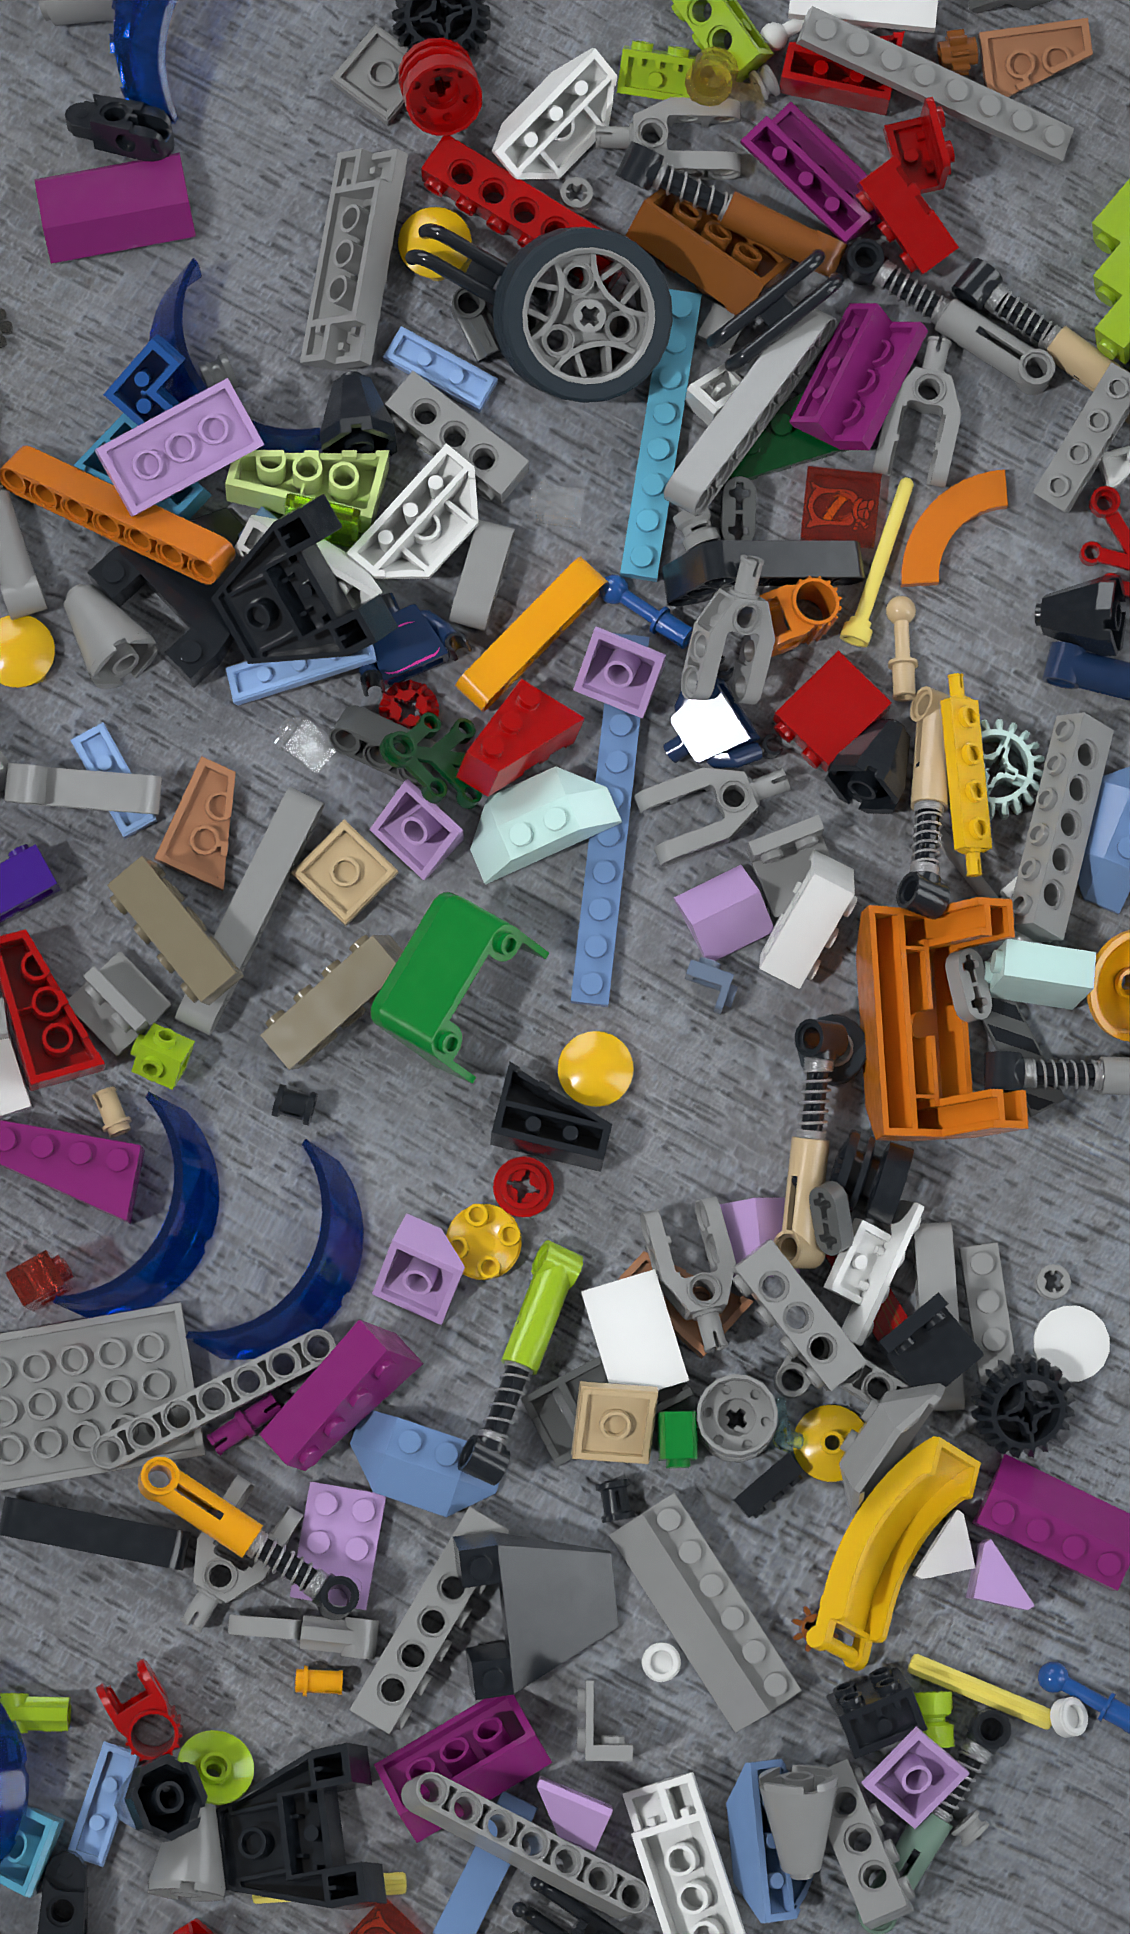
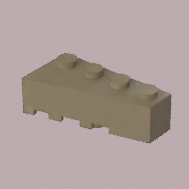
[107,856,244,1005]
[260,934,403,1070]

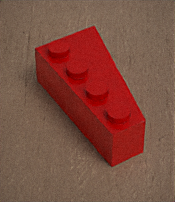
[0,929,105,1091]

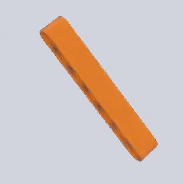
[0,445,236,584]

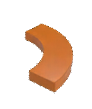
[901,469,1008,587]

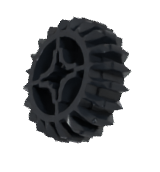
[392,0,491,56]
[971,1354,1076,1459]

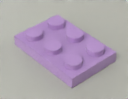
[290,1482,386,1610]

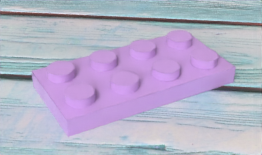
[94,378,264,517]

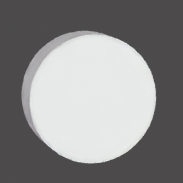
[642,1642,681,1682]
[1050,1697,1088,1738]

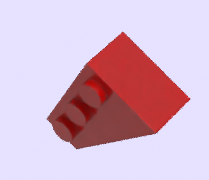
[780,31,905,116]
[855,155,959,275]
[456,679,585,797]

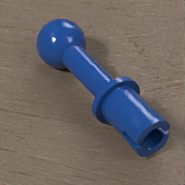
[599,575,693,649]
[1038,1662,1130,1734]

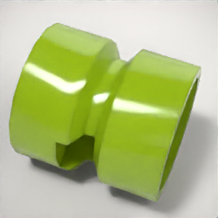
[914,1691,955,1748]

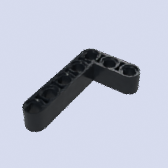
[662,540,865,607]

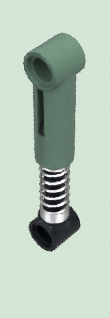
[856,1709,1011,1934]

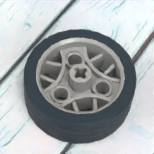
[493,227,673,403]

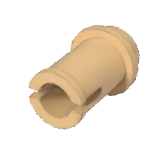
[92,1086,132,1138]

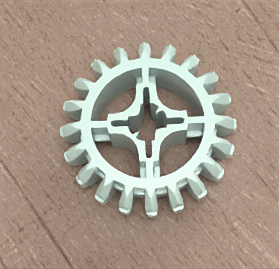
[980,719,1045,821]

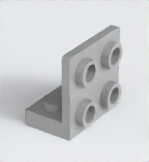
[746,815,831,918]
[577,1680,633,1761]

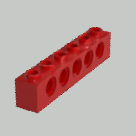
[421,135,622,293]

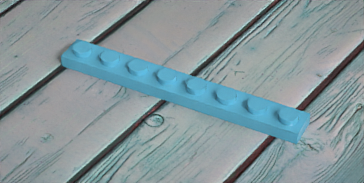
[620,289,702,582]

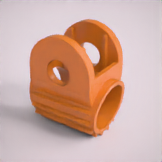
[741,575,842,657]

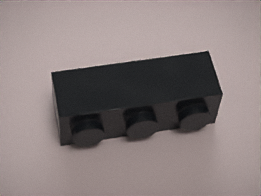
[733,1452,804,1519]

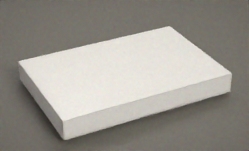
[581,1269,689,1390]

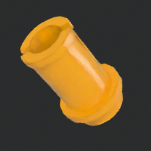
[295,1665,343,1697]

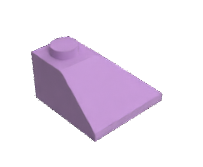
[372,1213,465,1325]
[861,1727,970,1829]
[537,1776,613,1852]

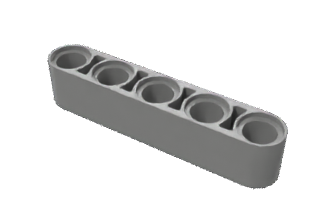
[911,1222,965,1411]

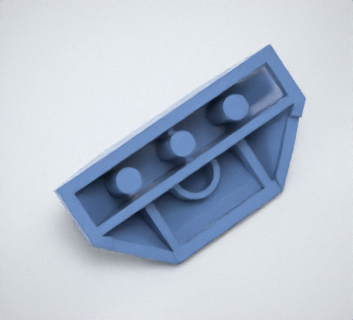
[1078,766,1130,915]
[350,1410,500,1517]
[726,1759,815,1923]

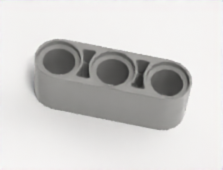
[449,519,515,631]

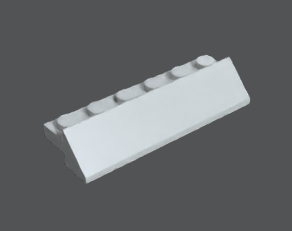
[622,1772,746,1934]

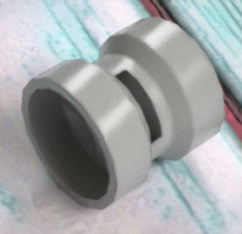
[673,507,721,553]

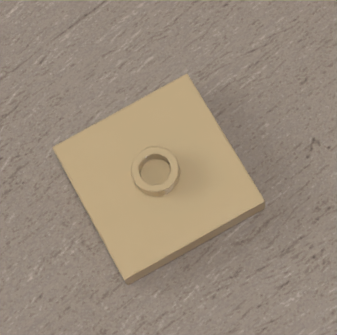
[291,819,399,926]
[571,1381,658,1464]

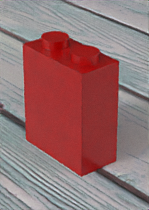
[773,650,892,772]

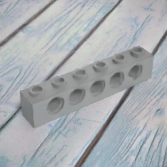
[1012,712,1114,942]
[349,1506,510,1734]

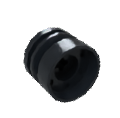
[829,1129,914,1225]

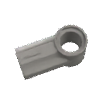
[300,1615,379,1660]

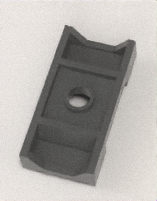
[521,1356,693,1468]

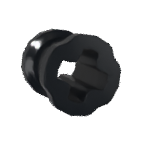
[272,1084,318,1126]
[595,1479,636,1523]

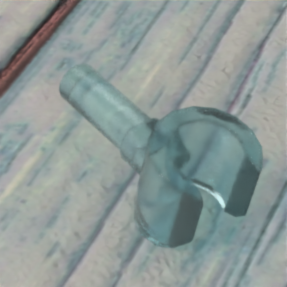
[773,1397,804,1454]

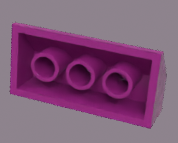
[972,1454,1130,1591]
[374,1694,552,1843]

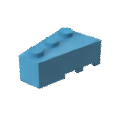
[73,413,212,520]

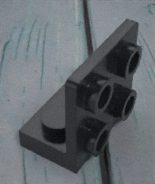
[876,1292,984,1387]
[826,1667,928,1759]

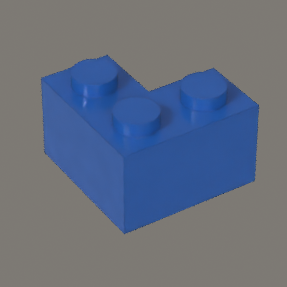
[103,333,186,426]

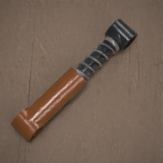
[615,141,848,278]

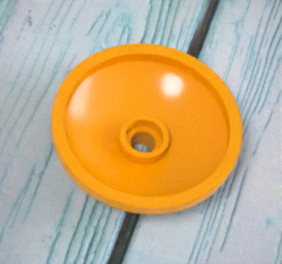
[1087,930,1130,1042]

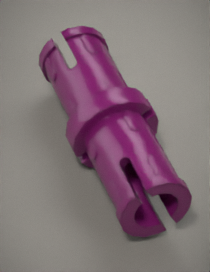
[206,1392,282,1456]

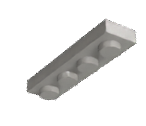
[958,1242,1015,1397]

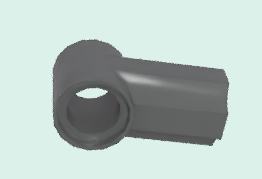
[451,288,502,364]

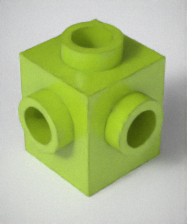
[131,1023,195,1090]

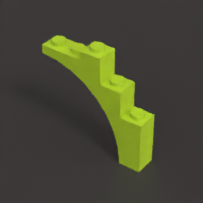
[1092,178,1130,364]

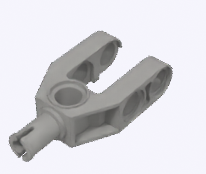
[595,97,741,180]
[872,336,962,488]
[681,555,775,705]
[634,768,791,866]
[640,1196,736,1353]
[180,1475,304,1633]

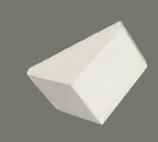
[685,363,743,426]
[912,1510,976,1579]

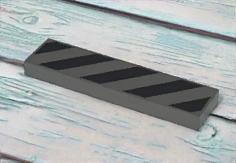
[971,998,1066,1117]

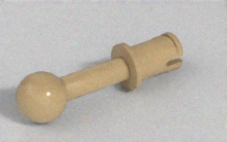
[886,596,918,702]

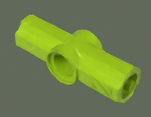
[0,1693,72,1734]

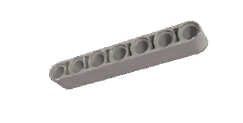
[664,308,837,516]
[175,787,325,1035]
[91,1329,336,1471]
[401,1772,650,1919]

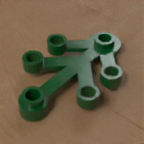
[380,712,482,809]

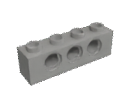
[1032,362,1130,514]
[385,371,529,504]
[731,1239,867,1391]
[827,1759,915,1930]

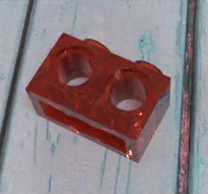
[5,1250,74,1312]

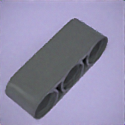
[329,705,436,786]

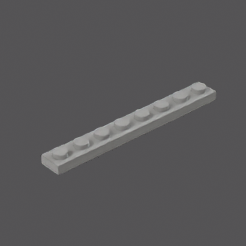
[796,6,1074,165]

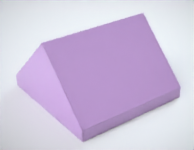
[573,627,666,718]
[369,779,464,880]
[674,865,774,961]
[720,1197,800,1278]
[966,1539,1035,1610]

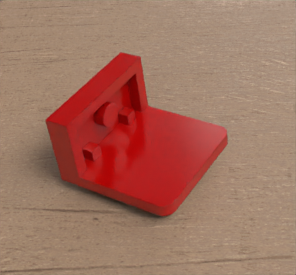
[883,97,955,194]

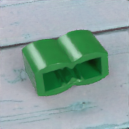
[657,1411,698,1469]

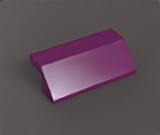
[740,102,880,244]
[34,152,196,264]
[789,303,928,451]

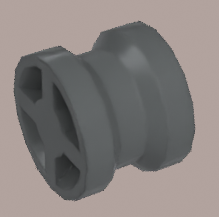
[198,353,239,389]

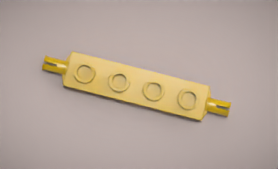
[940,673,992,877]

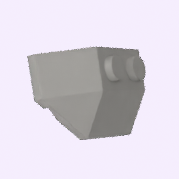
[839,1383,946,1518]

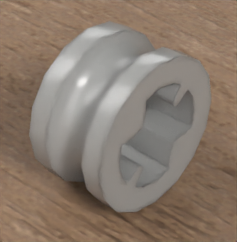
[749,64,780,102]
[559,177,593,214]
[1035,1264,1071,1301]
[950,1809,990,1848]

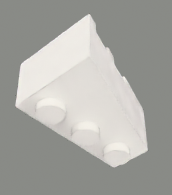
[759,849,857,989]

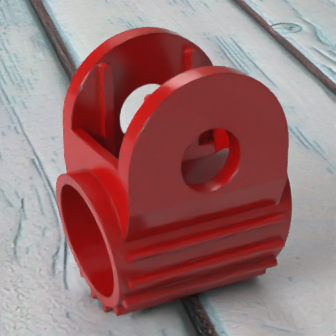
[96,1658,183,1761]

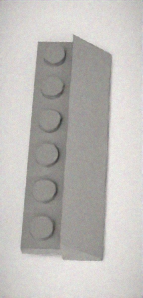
[300,148,408,372]
[609,1493,802,1733]

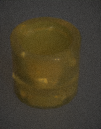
[685,46,739,107]

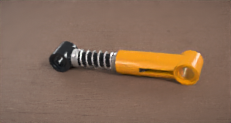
[138,1457,359,1620]

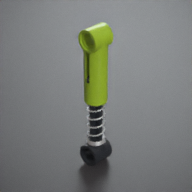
[457,1240,584,1486]

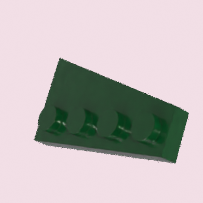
[720,391,849,490]

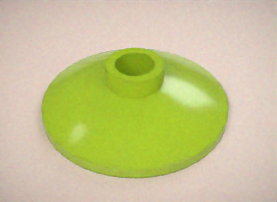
[177,1730,254,1805]

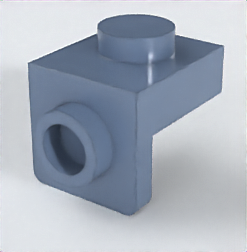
[685,957,738,1015]

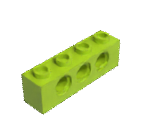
[671,0,774,82]

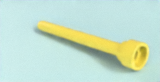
[840,477,914,647]

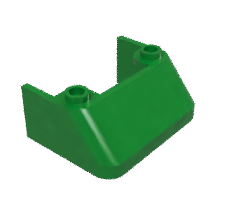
[371,892,549,1084]

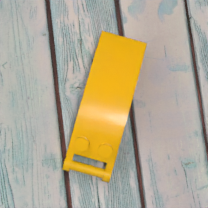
[806,1436,981,1671]

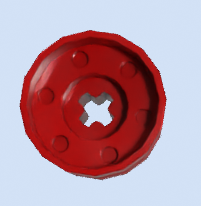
[398,38,482,136]

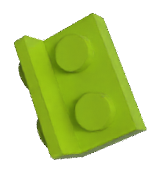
[616,40,697,100]

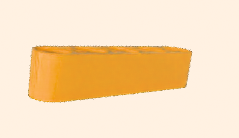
[455,556,608,712]

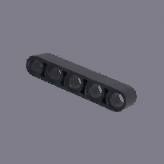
[0,1496,191,1571]

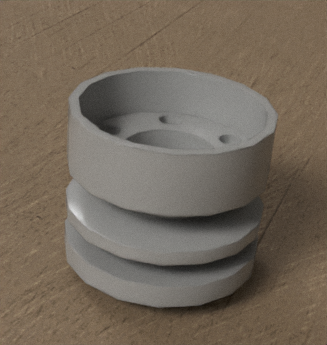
[696,1374,778,1463]

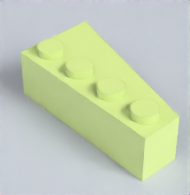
[225,450,389,533]

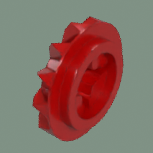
[379,679,439,730]
[493,1156,554,1217]

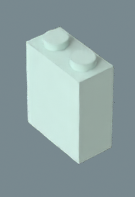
[983,939,1096,1010]

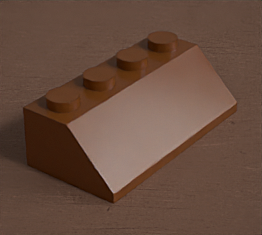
[625,188,793,315]

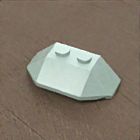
[470,766,622,884]

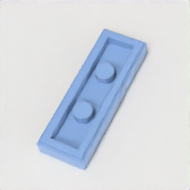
[383,326,498,413]
[70,722,158,839]
[68,1741,140,1867]

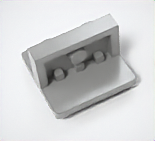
[68,952,171,1056]

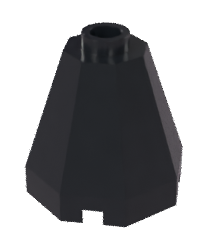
[320,371,398,457]
[1035,575,1126,656]
[825,719,911,814]
[114,1754,208,1842]

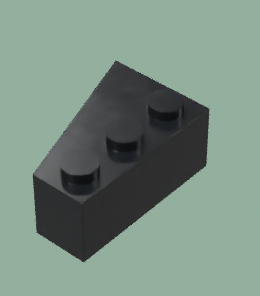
[490,1061,612,1172]

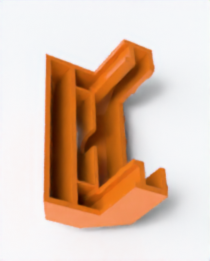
[856,897,1028,1141]

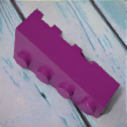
[0,1120,145,1225]
[259,1319,424,1471]

